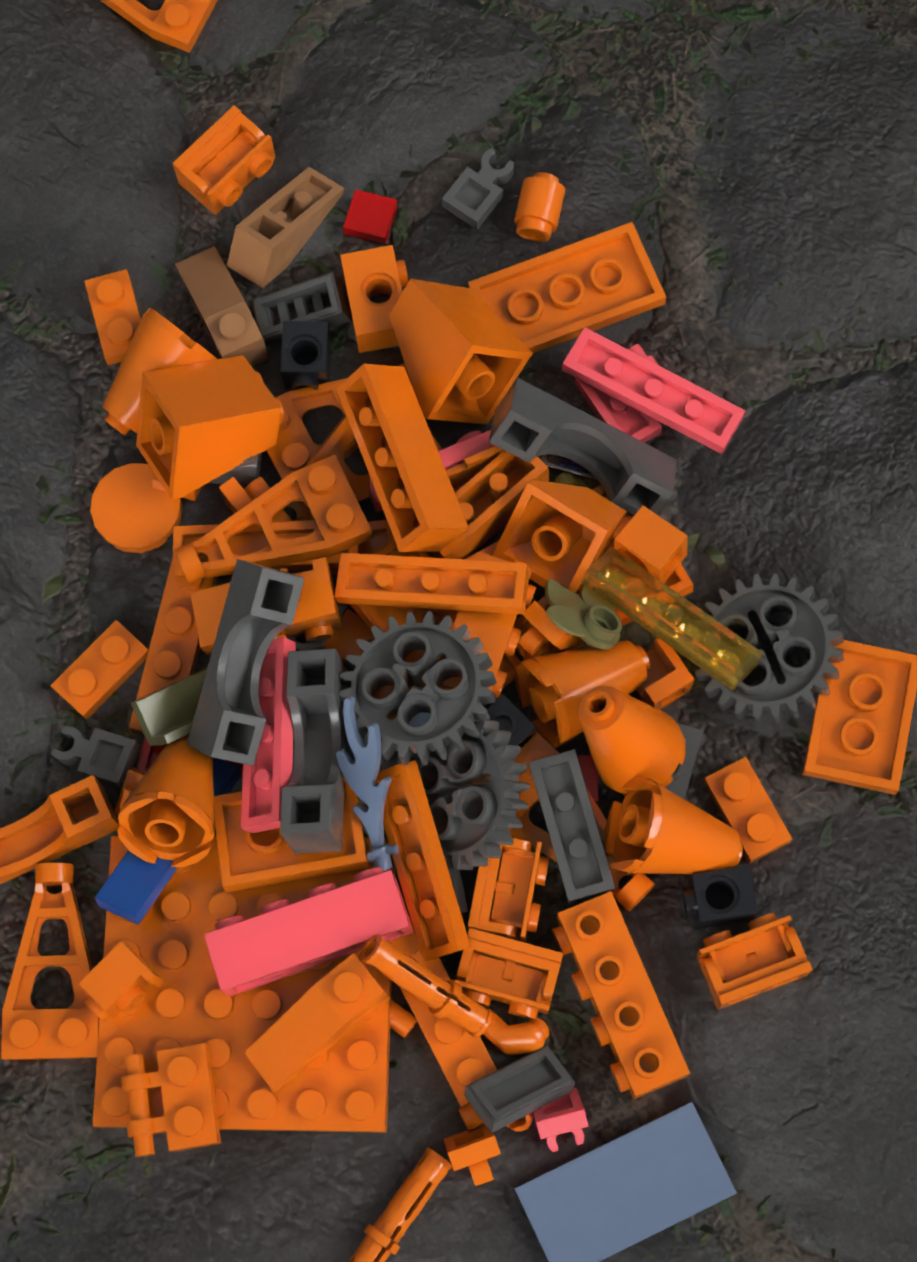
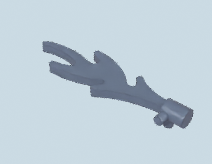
[336,696,399,871]

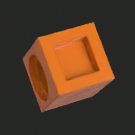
[613,505,688,589]

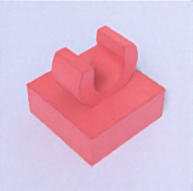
[532,1087,589,1152]

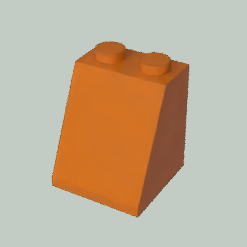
[389,279,533,425]
[136,355,284,500]

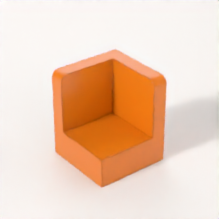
[636,635,694,710]

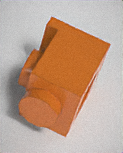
[78,941,164,1021]

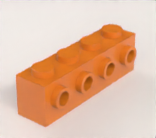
[336,364,469,552]
[552,891,690,1100]

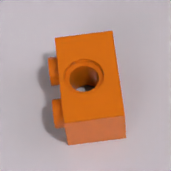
[340,245,409,353]

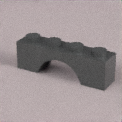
[489,378,677,515]
[187,559,305,766]
[280,648,348,854]

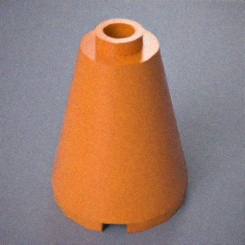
[102,308,217,436]
[514,640,650,748]
[578,685,686,796]
[117,735,215,867]
[604,777,743,874]

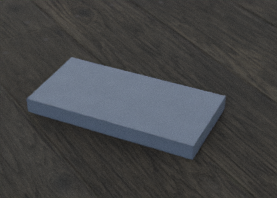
[515,1102,737,1262]

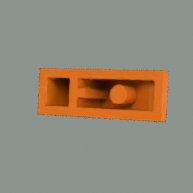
[244,953,391,1092]

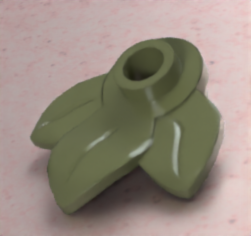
[545,578,622,649]

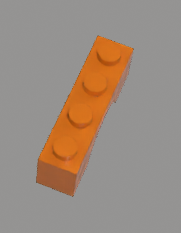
[0,775,119,885]

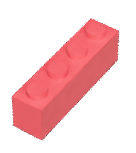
[204,867,414,996]

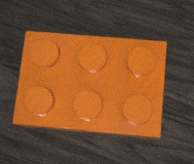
[802,640,917,795]
[214,780,369,893]

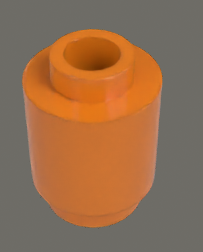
[514,172,566,242]

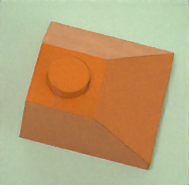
[492,479,627,594]

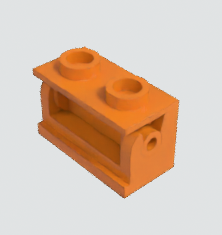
[172,105,276,215]
[468,838,549,943]
[696,913,813,1010]
[455,928,563,1020]

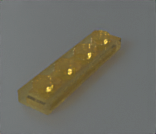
[581,547,763,691]

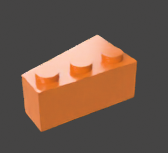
[428,446,549,559]
[191,557,343,655]

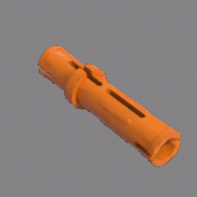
[360,934,492,1037]
[348,1147,452,1262]

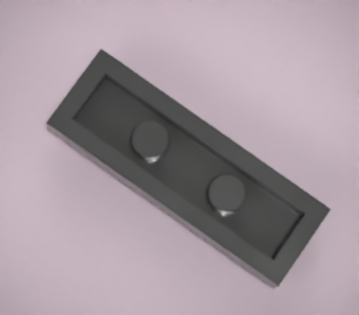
[529,749,615,903]

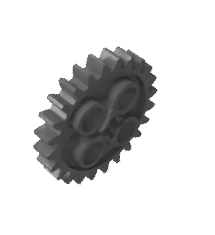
[691,573,844,724]
[338,611,497,765]
[410,720,530,870]

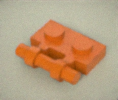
[121,1043,221,1157]

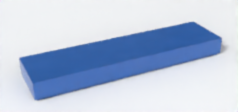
[95,758,241,925]

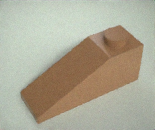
[227,167,344,288]
[175,246,269,367]

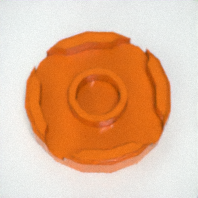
[90,463,183,553]

